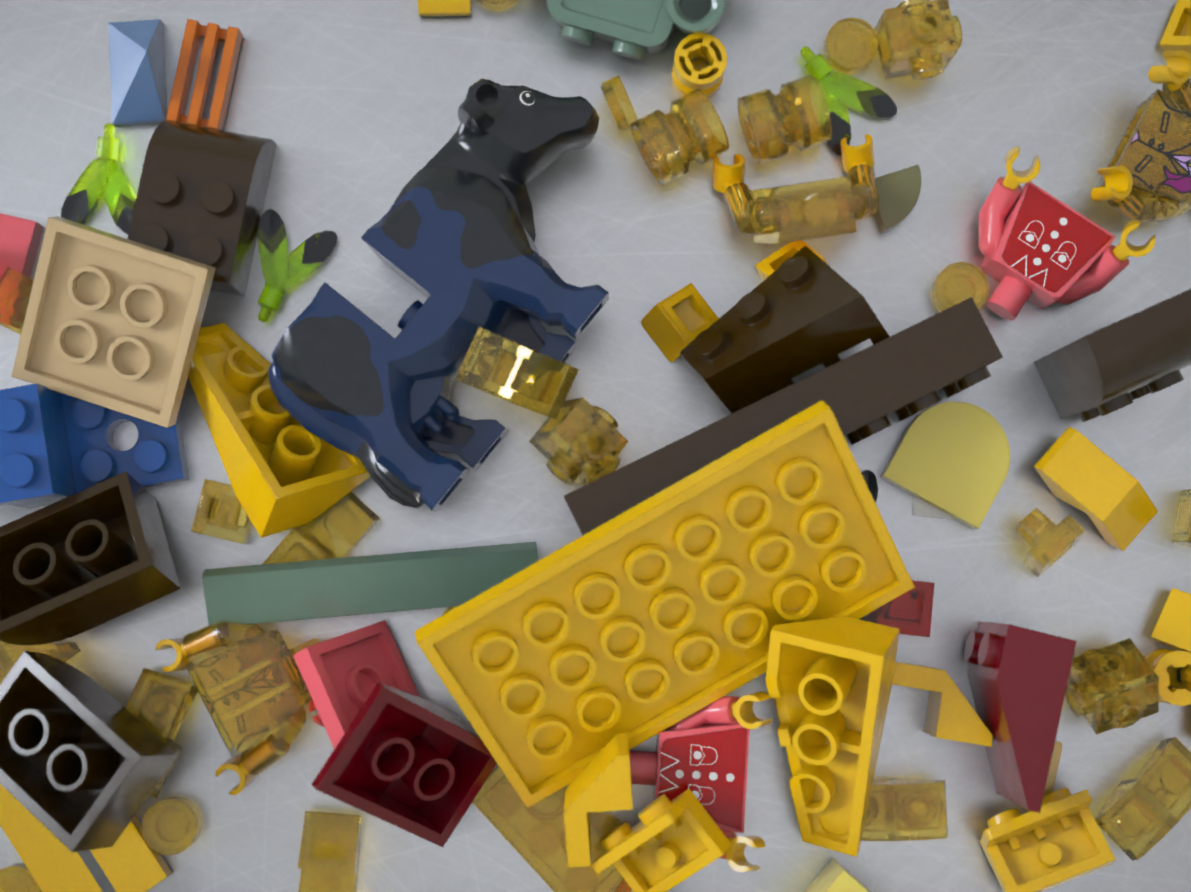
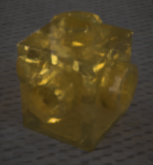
[874,0,962,80]
[529,397,629,485]
[1065,638,1159,735]

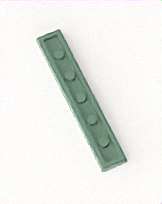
[202,542,538,628]

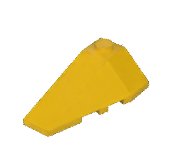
[188,323,370,538]
[765,616,900,857]

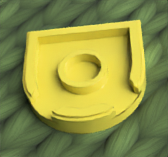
[880,402,1010,529]

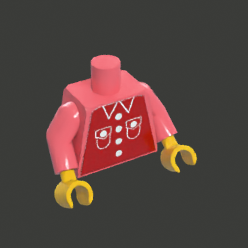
[978,147,1156,321]
[629,691,772,872]

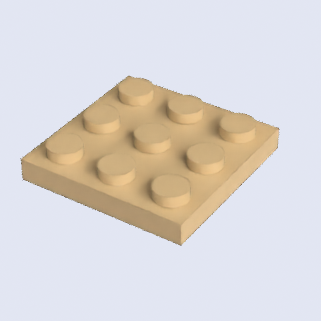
[11,216,216,428]

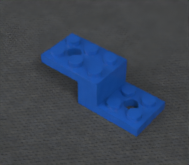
[0,383,189,508]

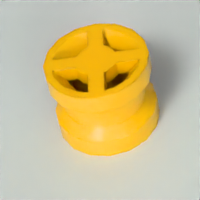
[1137,648,1191,706]

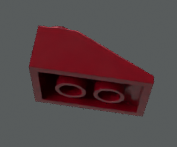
[964,621,1077,813]
[311,682,497,847]

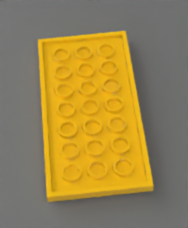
[414,400,915,808]

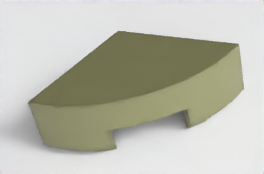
[869,164,921,234]

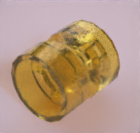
[737,75,832,165]
[630,88,729,186]

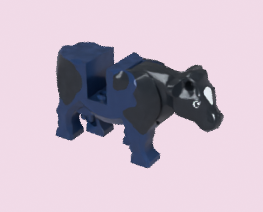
[268,78,609,512]

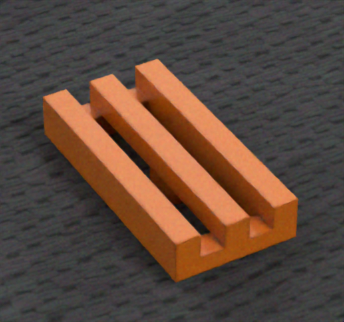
[166,19,243,130]

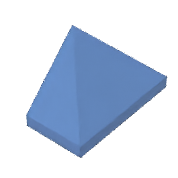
[108,19,167,127]

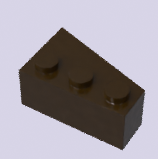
[680,245,890,414]

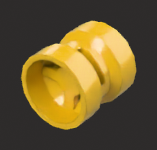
[671,33,727,102]

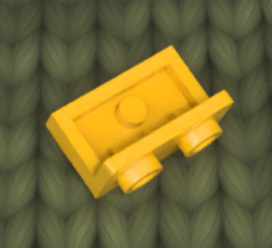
[980,788,1116,892]
[591,789,732,892]

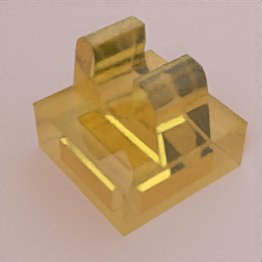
[191,479,253,545]
[1016,508,1085,577]

